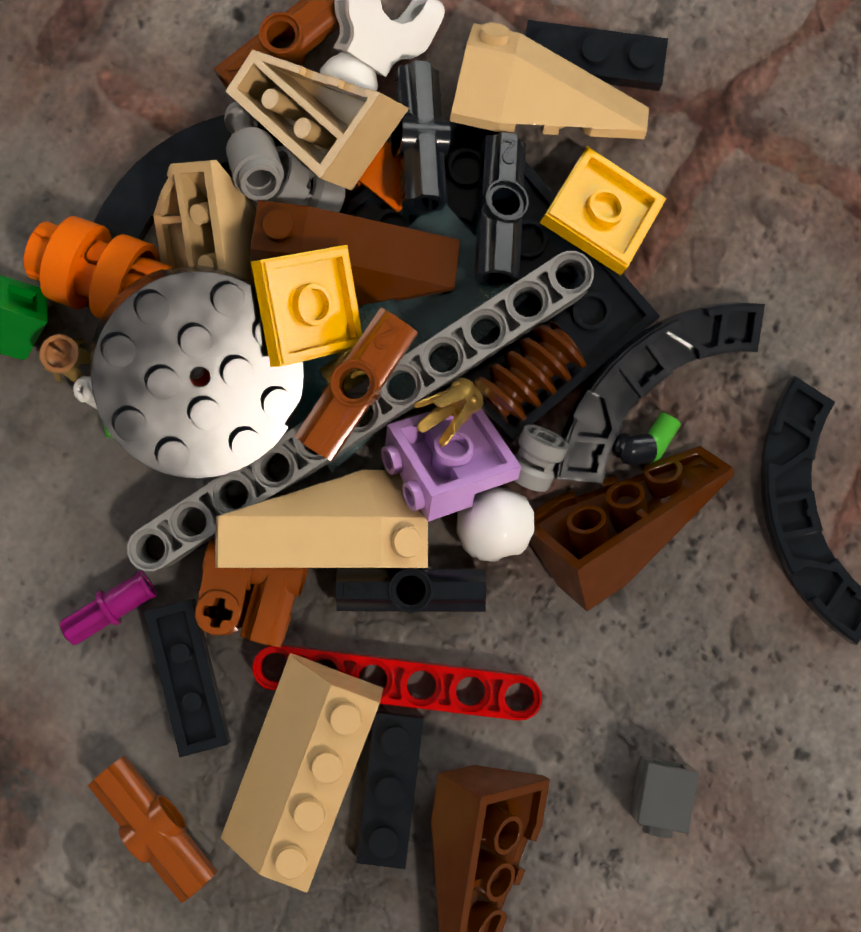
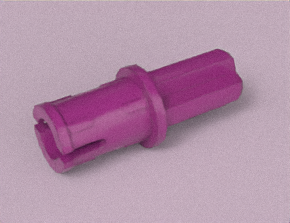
[59,570,157,645]

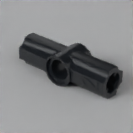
[391,60,451,215]
[472,132,529,288]
[336,568,486,613]

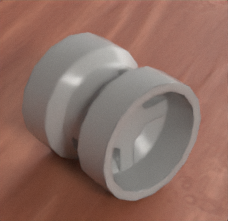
[513,424,569,492]

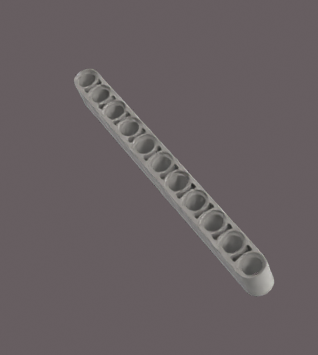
[127,251,594,571]

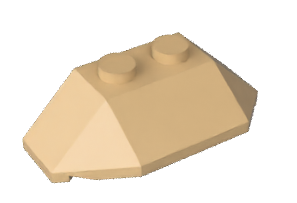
[153,160,256,284]

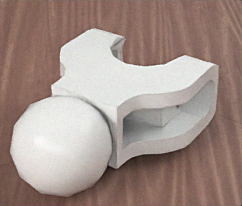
[320,0,445,91]

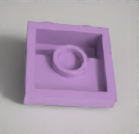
[381,408,521,522]

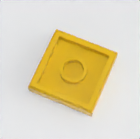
[539,146,667,275]
[251,245,363,367]

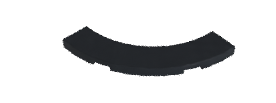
[94,115,284,240]
[553,302,765,483]
[761,376,861,645]

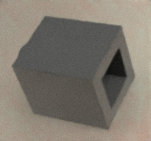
[630,756,699,838]

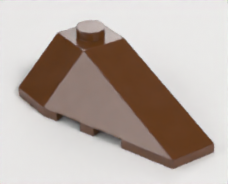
[250,200,461,309]
[530,446,734,611]
[431,765,550,932]

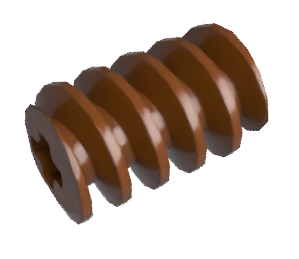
[474,321,587,424]

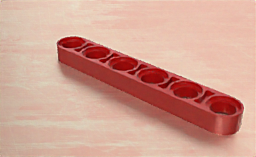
[252,644,542,721]

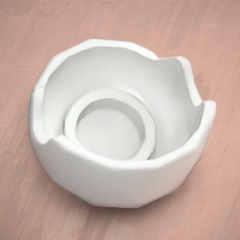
[457,487,534,562]

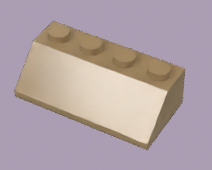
[221,653,383,893]

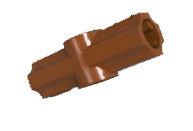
[214,0,340,89]
[294,307,418,461]
[240,493,309,647]
[87,755,218,903]

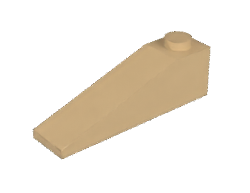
[450,22,649,139]
[215,470,428,568]

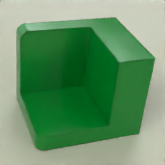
[0,275,47,360]

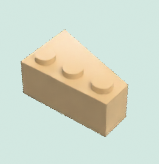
[225,49,409,190]

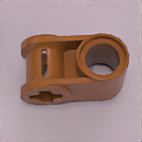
[195,539,254,635]

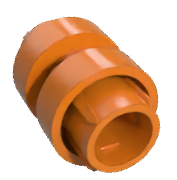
[23,216,173,319]

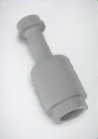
[224,101,284,201]

